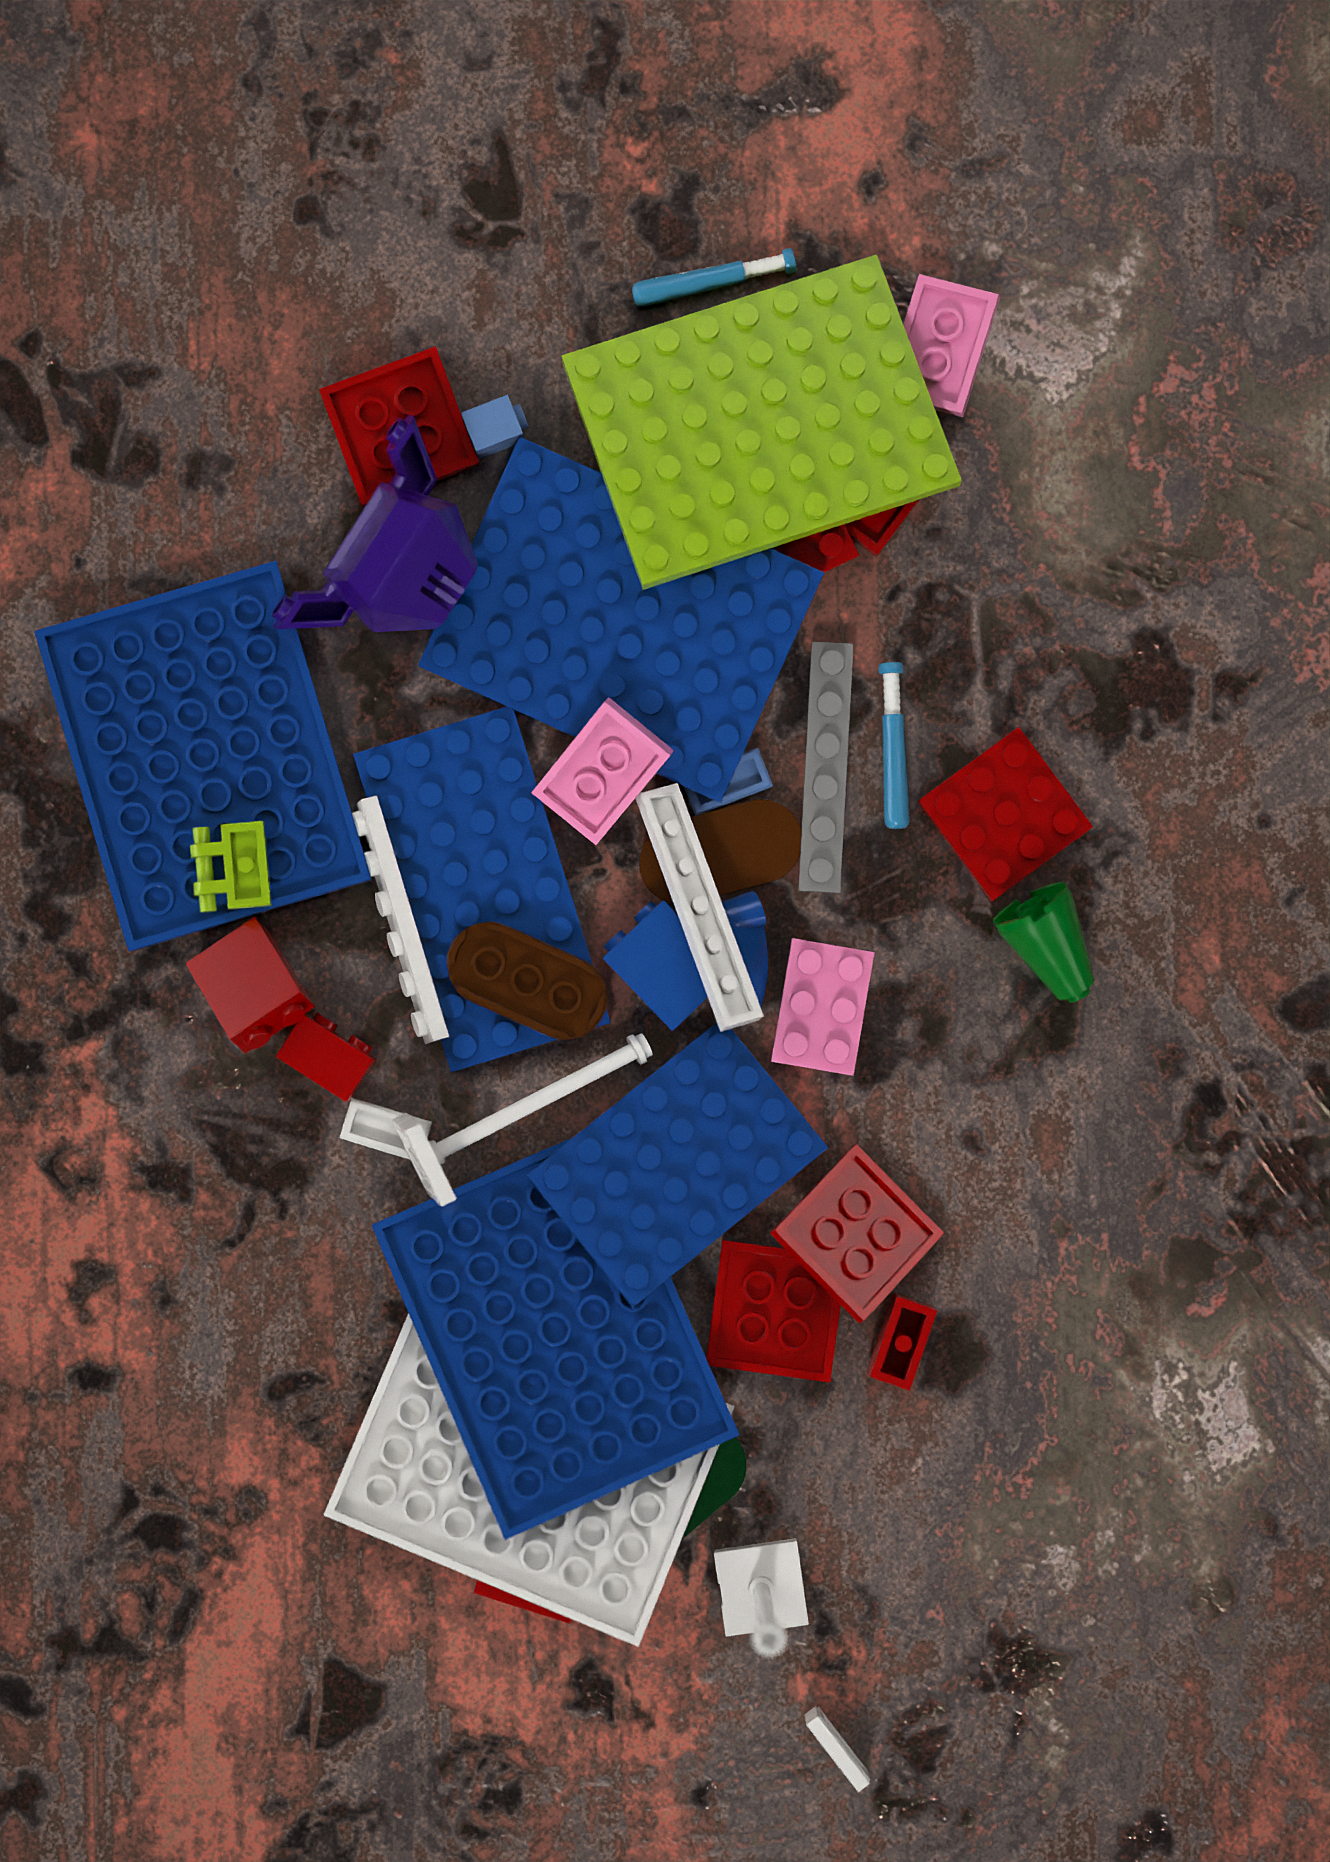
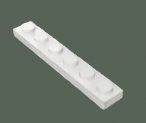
[635,783,764,1032]
[352,795,449,1044]

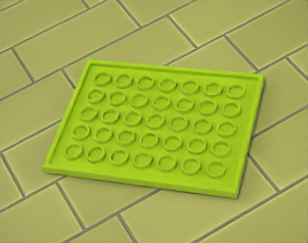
[561,254,962,590]

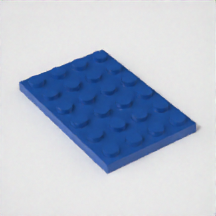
[526,1022,829,1308]

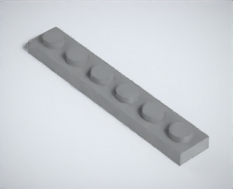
[798,641,854,893]

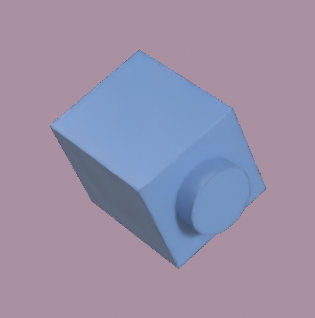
[461,395,529,459]

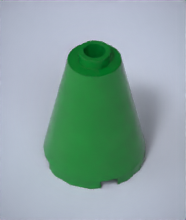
[993,882,1095,1003]

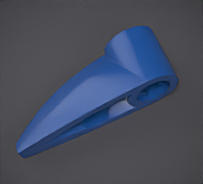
[722,890,768,1007]

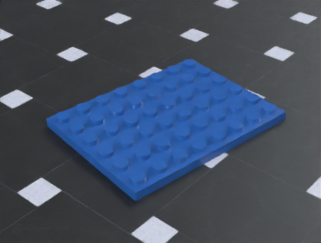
[418,436,824,803]
[34,561,372,952]
[371,1137,739,1540]

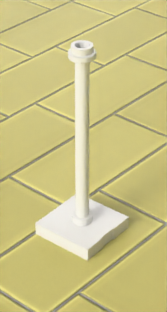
[391,1033,653,1207]
[714,1538,809,1656]

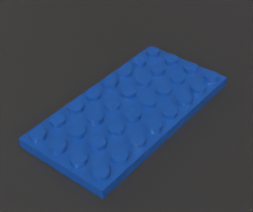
[353,707,611,1072]

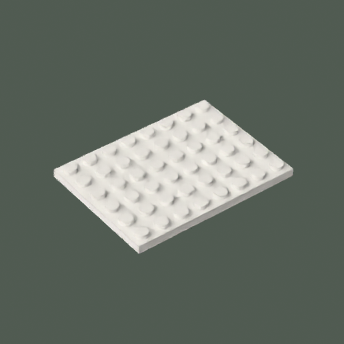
[324,1313,734,1647]

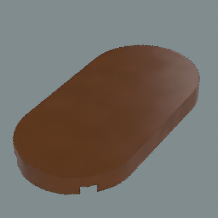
[639,799,802,904]
[447,922,608,1040]

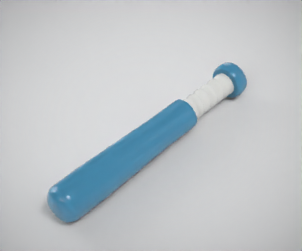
[632,248,797,307]
[878,662,910,829]

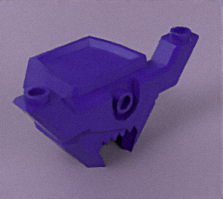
[272,415,478,632]

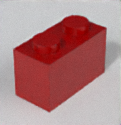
[275,1012,377,1102]
[866,1292,937,1391]

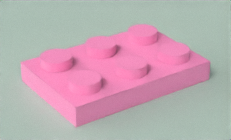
[903,274,1000,417]
[531,697,674,845]
[771,938,875,1076]

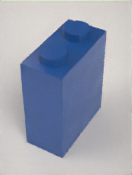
[603,900,708,1031]

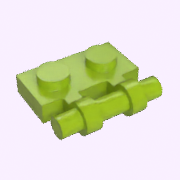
[190,821,272,912]

